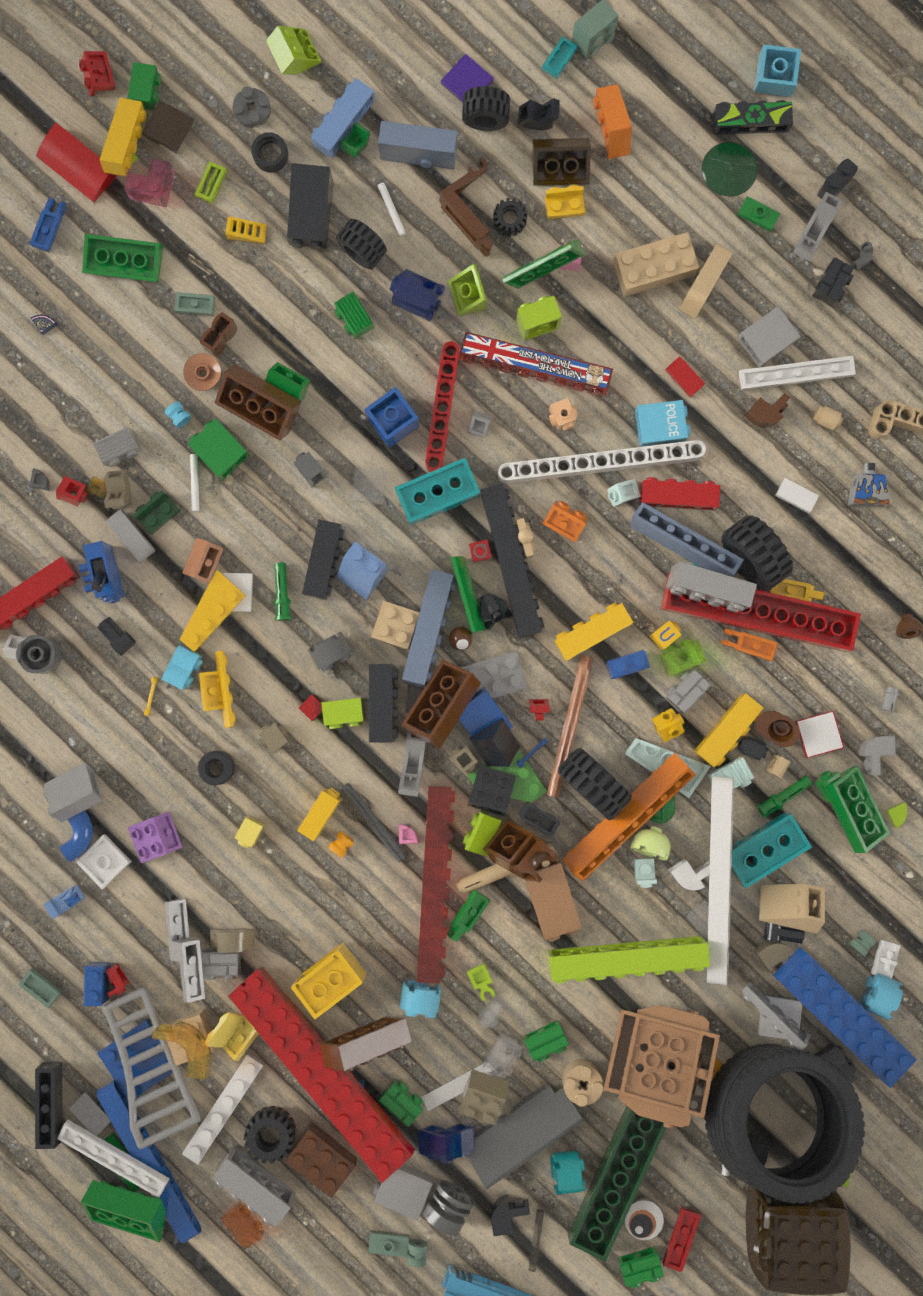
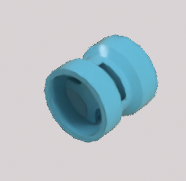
[165,401,192,428]

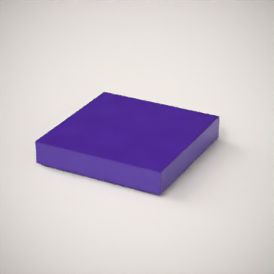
[441,54,494,103]

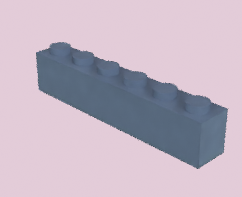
[630,502,744,577]
[402,569,457,688]

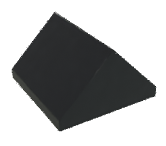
[469,718,520,767]

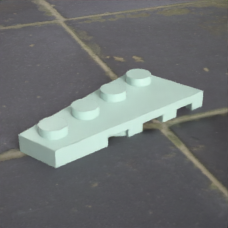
[624,738,711,798]

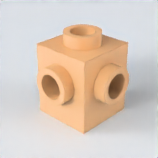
[549,398,578,431]

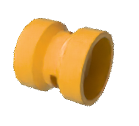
[328,831,355,858]

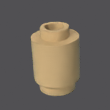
[813,405,843,430]

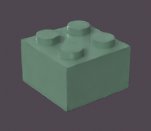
[572,0,619,59]

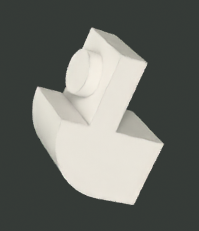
[668,859,710,890]

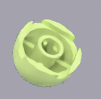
[630,826,671,861]

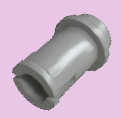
[881,687,900,712]

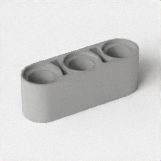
[106,509,156,563]

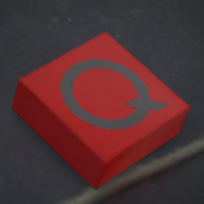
[469,540,492,563]

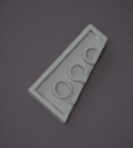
[742,982,811,1050]

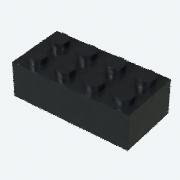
[369,664,398,743]

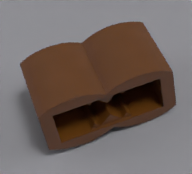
[200,312,237,357]

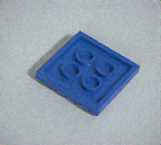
[97,1019,173,1100]

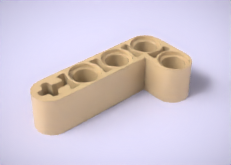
[679,243,733,319]
[868,400,923,439]

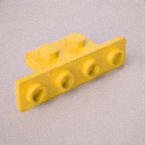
[198,650,235,728]

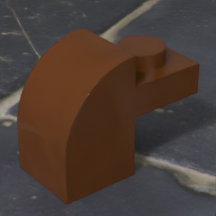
[744,393,791,428]

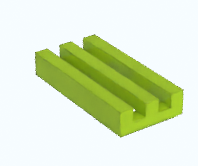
[194,161,228,204]

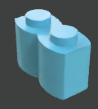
[161,645,203,690]

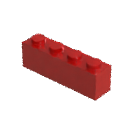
[640,477,720,511]

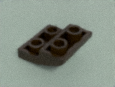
[142,101,195,154]

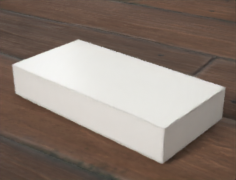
[775,478,819,513]

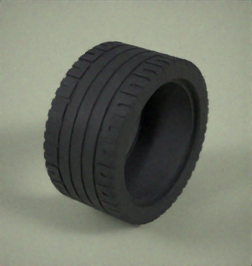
[704,1044,865,1203]

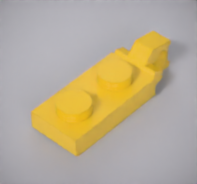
[769,579,824,602]

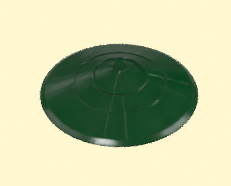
[702,142,758,197]

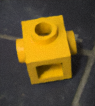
[651,708,684,743]

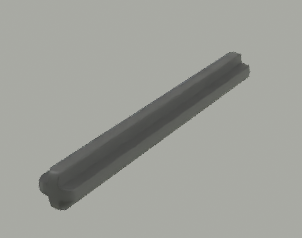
[341,783,407,863]

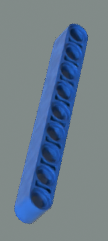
[97,1080,202,1243]

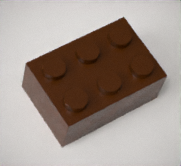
[285,1122,358,1198]

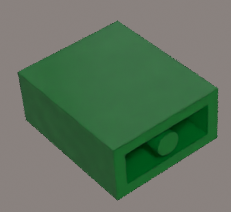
[188,418,250,481]

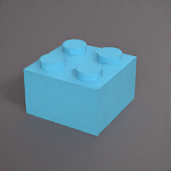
[754,45,801,97]

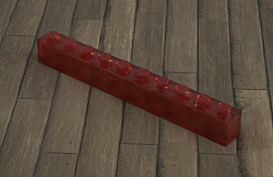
[417,785,455,984]

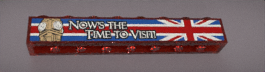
[460,332,613,396]

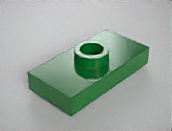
[737,196,780,232]

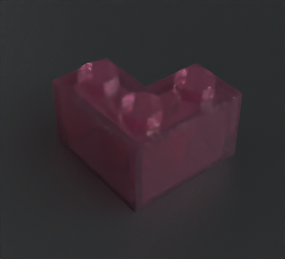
[124,158,175,207]

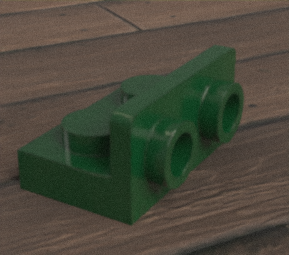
[133,491,181,535]

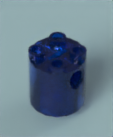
[390,269,446,322]

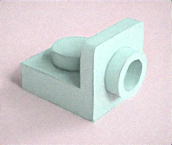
[607,479,641,507]
[634,858,657,888]

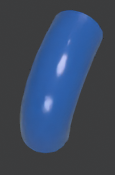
[60,810,93,862]

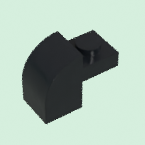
[518,98,560,130]
[491,1194,530,1237]

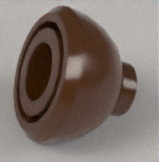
[896,614,923,639]

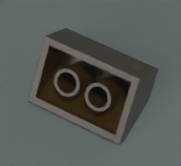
[532,138,591,186]

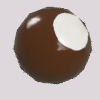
[449,626,473,651]

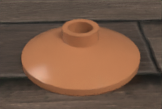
[183,353,221,391]

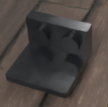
[467,766,516,816]

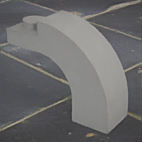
[793,192,843,261]
[398,732,426,797]

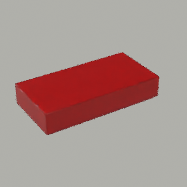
[665,356,705,398]

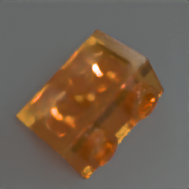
[220,1201,264,1250]

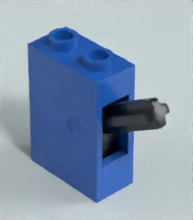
[79,541,125,604]

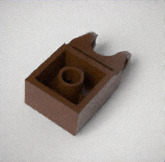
[483,820,559,883]

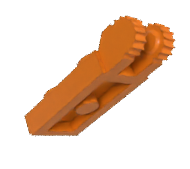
[721,629,778,661]

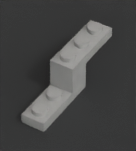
[165,898,205,1003]

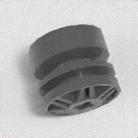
[423,1180,475,1236]

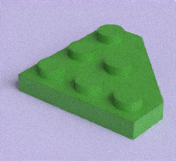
[467,750,547,802]

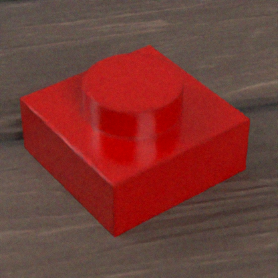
[299,694,322,721]

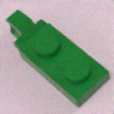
[447,889,490,942]

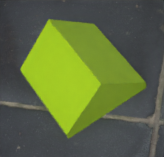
[448,264,487,316]

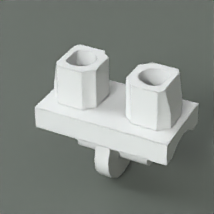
[871,939,901,978]

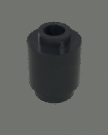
[738,736,768,761]

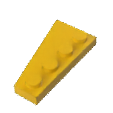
[180,570,246,652]

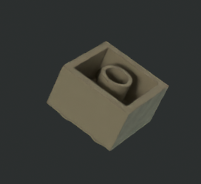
[458,1069,509,1125]

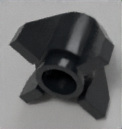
[479,594,513,630]

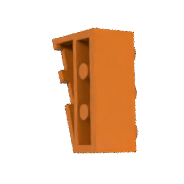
[593,84,632,159]

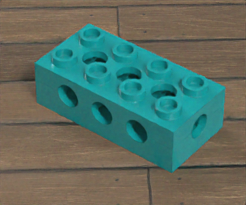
[394,458,480,526]
[731,812,812,888]

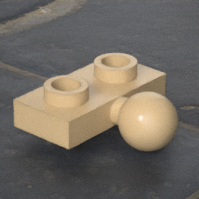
[516,518,536,559]

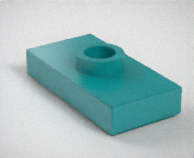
[542,36,578,79]

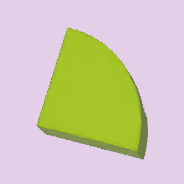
[886,802,907,828]

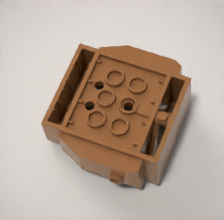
[604,1005,720,1130]

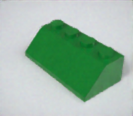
[81,1180,166,1242]

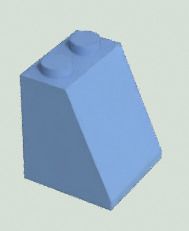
[336,542,390,600]

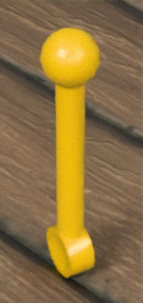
[144,677,158,716]

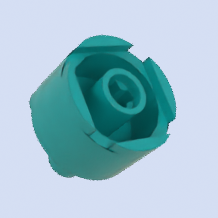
[550,1150,585,1195]

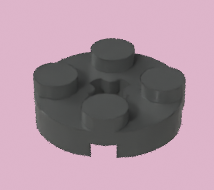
[232,87,271,128]

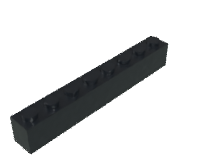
[480,484,544,639]

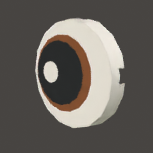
[624,1198,664,1240]

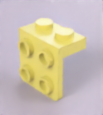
[204,1012,259,1061]

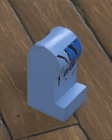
[43,884,86,919]

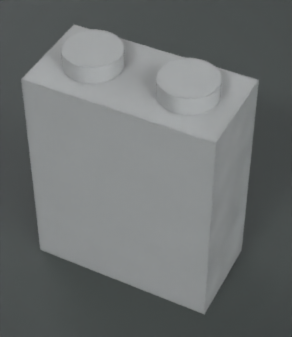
[737,306,801,368]
[44,762,103,823]
[373,1164,433,1221]

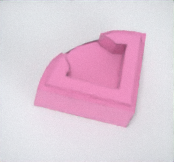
[399,824,419,844]

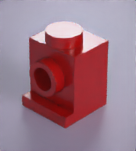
[56,476,88,507]

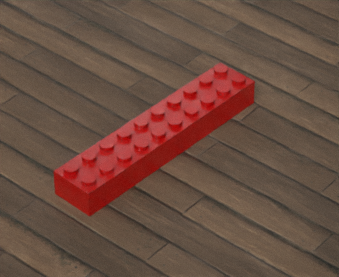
[660,572,861,652]

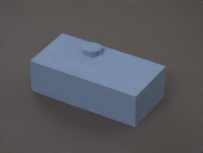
[378,121,457,169]

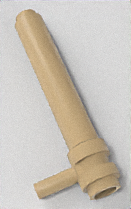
[456,841,556,894]

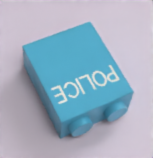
[635,400,690,447]

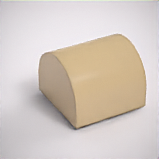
[765,754,791,779]

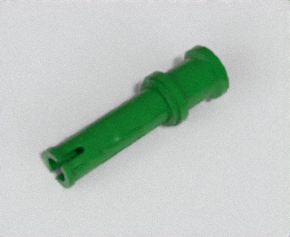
[274,562,292,621]
[756,775,813,819]

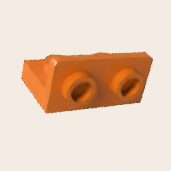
[542,500,588,542]

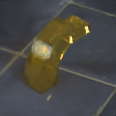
[152,1021,212,1080]

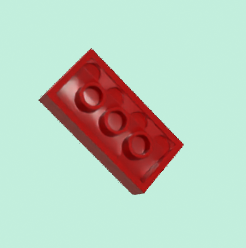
[36,123,117,203]

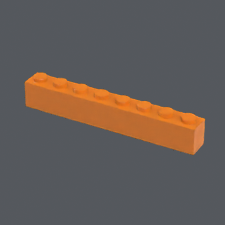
[562,753,696,881]

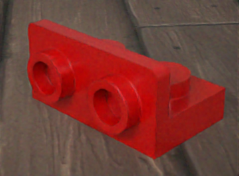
[79,51,115,96]

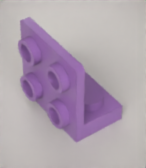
[128,812,182,863]

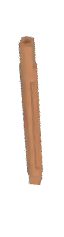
[547,655,594,798]

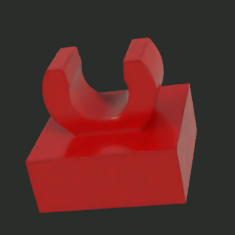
[529,699,549,721]

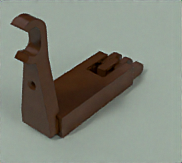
[439,158,493,257]

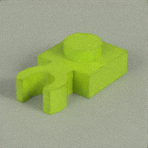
[467,963,495,1001]

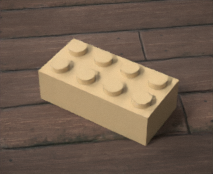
[613,232,699,297]

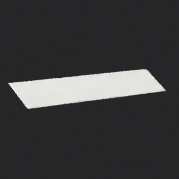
[421,1062,495,1111]

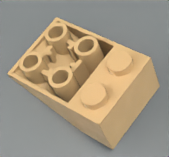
[759,884,825,933]

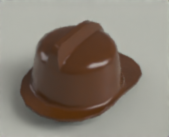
[755,711,800,747]

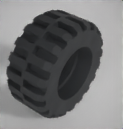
[721,515,793,591]
[558,748,632,820]

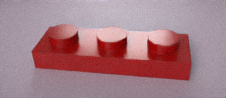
[662,1206,701,1272]

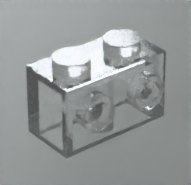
[483,1030,523,1080]

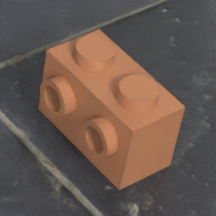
[182,538,224,584]

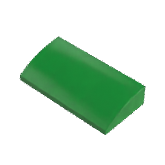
[82,234,163,282]
[503,239,585,289]
[451,556,486,635]
[822,766,890,853]

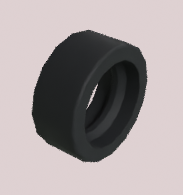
[251,132,288,173]

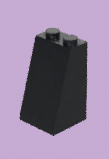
[287,163,334,250]

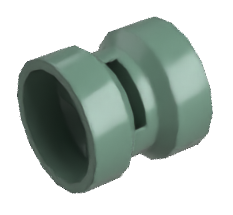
[849,929,877,957]
[406,1239,428,1268]

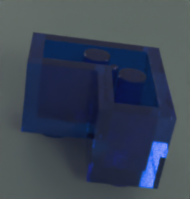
[418,1123,475,1163]

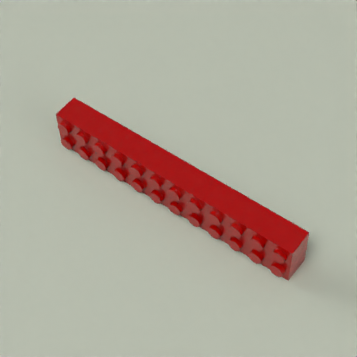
[228,967,415,1183]

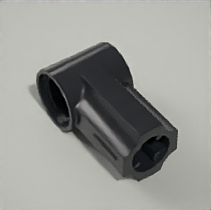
[97,617,136,656]
[763,922,805,944]

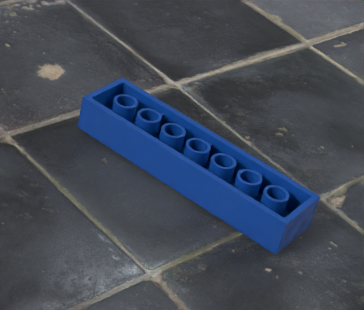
[773,947,917,1088]

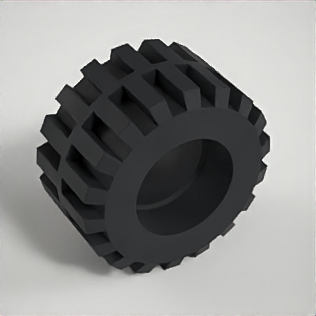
[462,86,511,131]
[336,218,387,270]
[244,1106,296,1164]

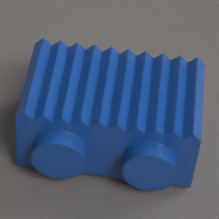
[606,650,650,679]
[84,962,110,1006]

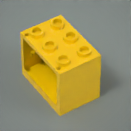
[291,942,366,1019]

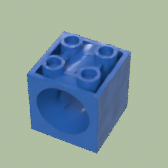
[364,387,420,448]

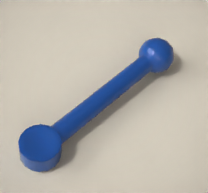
[517,739,547,768]

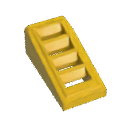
[225,216,267,244]

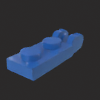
[30,198,66,253]

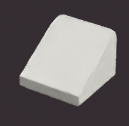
[3,634,26,660]

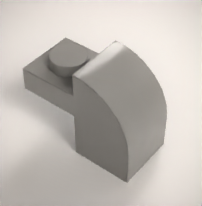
[859,736,896,775]

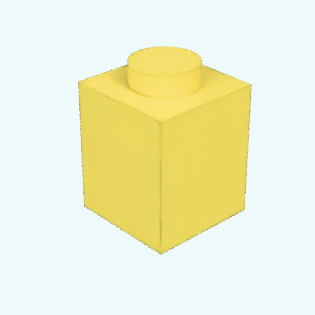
[235,816,265,848]

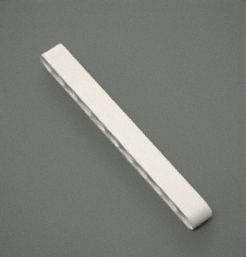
[498,440,706,484]
[707,776,734,986]

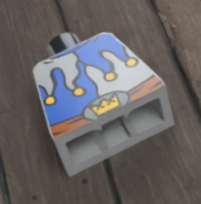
[848,463,890,508]

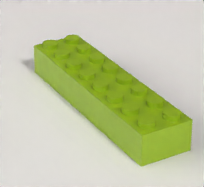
[547,936,710,983]

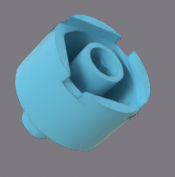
[859,973,903,1020]
[400,980,441,1018]

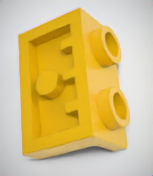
[545,185,585,220]

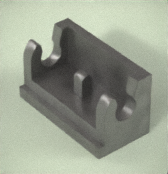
[68,1091,111,1136]

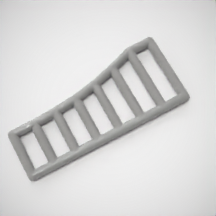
[103,987,201,1149]

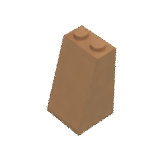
[525,859,582,941]

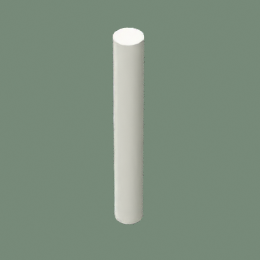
[378,183,406,237]
[190,454,199,512]

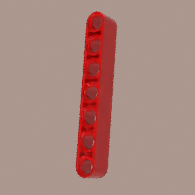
[425,341,459,472]

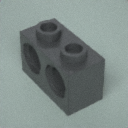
[293,451,327,488]

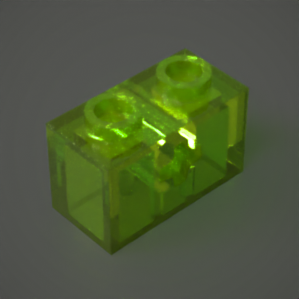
[659,638,707,677]

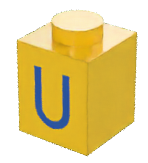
[649,620,682,650]

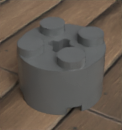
[308,631,352,672]
[16,635,62,674]

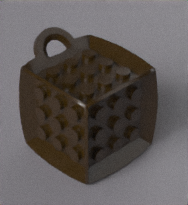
[746,1185,851,1295]

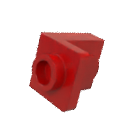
[106,963,130,997]

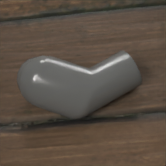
[852,241,873,270]

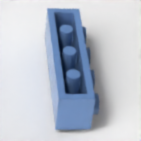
[311,78,375,159]

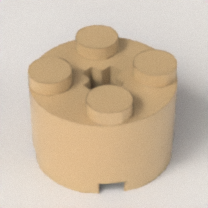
[562,1059,603,1107]

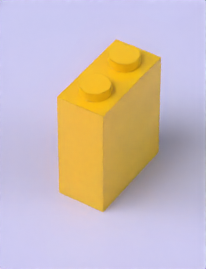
[297,788,343,841]

